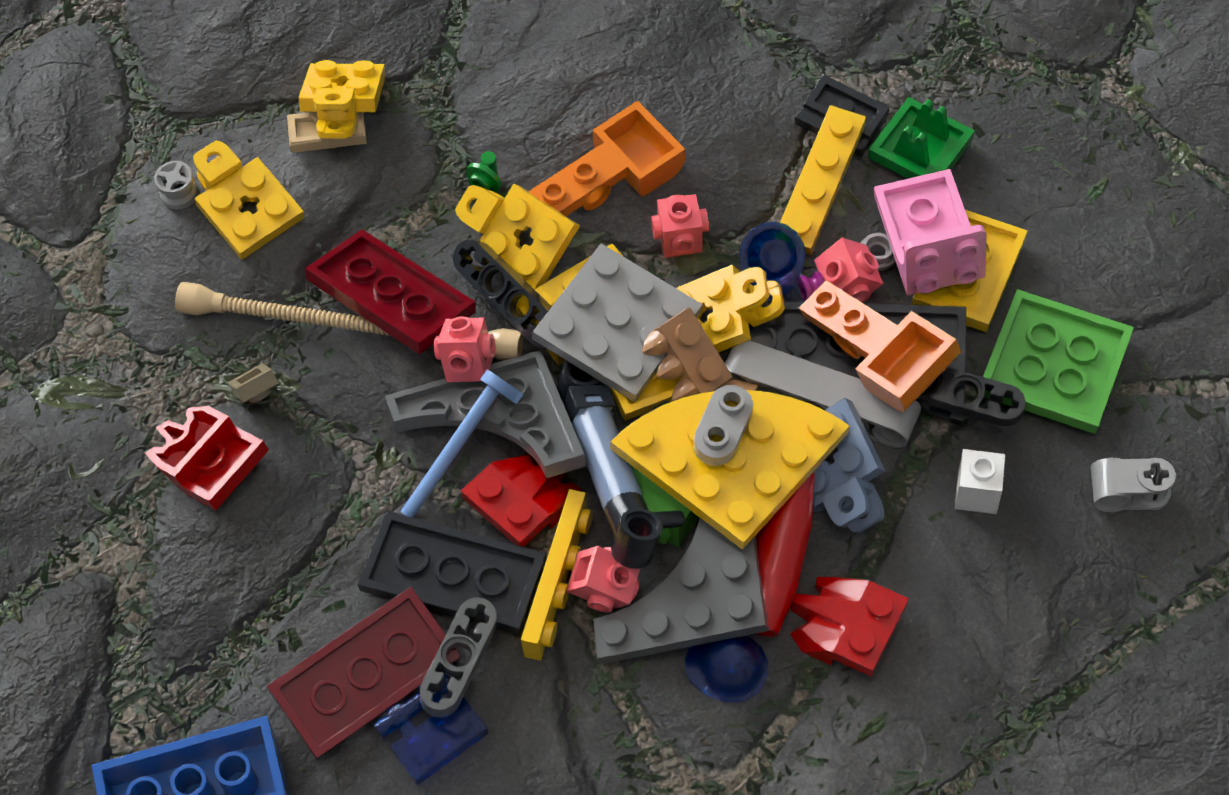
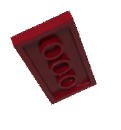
[305,229,476,354]
[267,587,461,760]

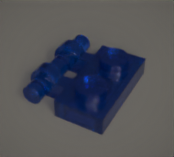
[373,673,489,785]

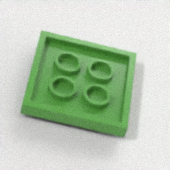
[977,289,1134,434]

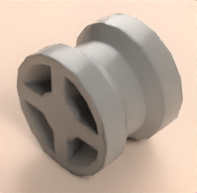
[154,161,198,210]

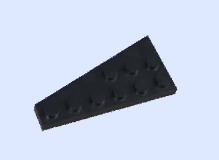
[748,301,966,427]

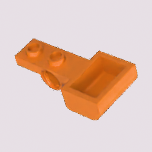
[528,101,686,216]
[799,280,961,412]

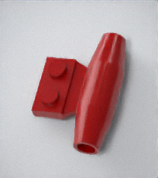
[755,472,815,637]

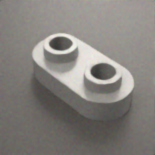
[694,385,753,466]

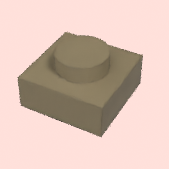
[227,363,279,403]

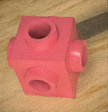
[651,194,709,258]
[814,237,884,303]
[434,317,496,382]
[566,546,640,613]

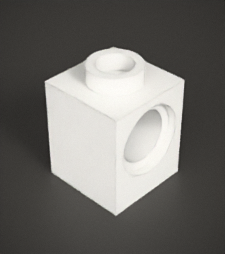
[954,449,1005,514]

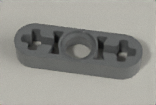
[420,597,497,717]

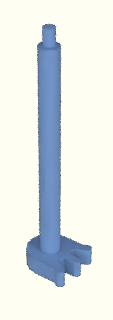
[400,369,524,518]

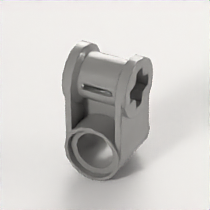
[1090,457,1176,512]

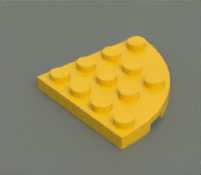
[610,390,850,550]

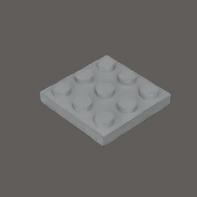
[532,243,703,402]

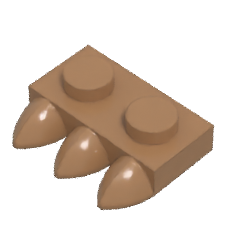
[642,307,733,402]

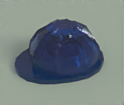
[739,221,806,299]
[685,636,768,703]

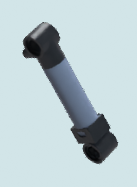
[557,360,685,569]

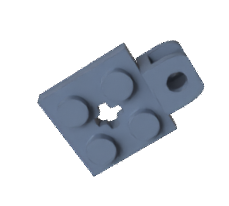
[813,398,885,534]

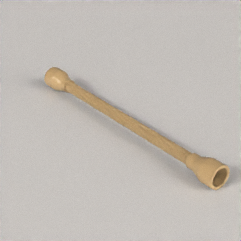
[175,282,523,361]

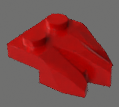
[145,406,269,511]
[461,454,583,547]
[790,577,909,677]

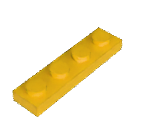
[774,105,866,255]
[521,489,593,661]

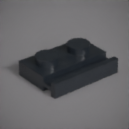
[795,74,889,157]

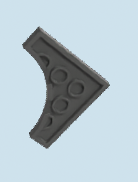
[385,350,587,478]
[593,518,769,664]

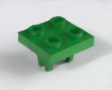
[868,97,975,179]

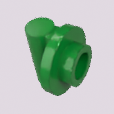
[465,151,502,192]

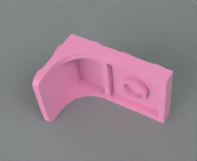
[874,169,986,296]

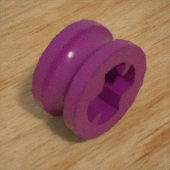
[798,271,825,302]

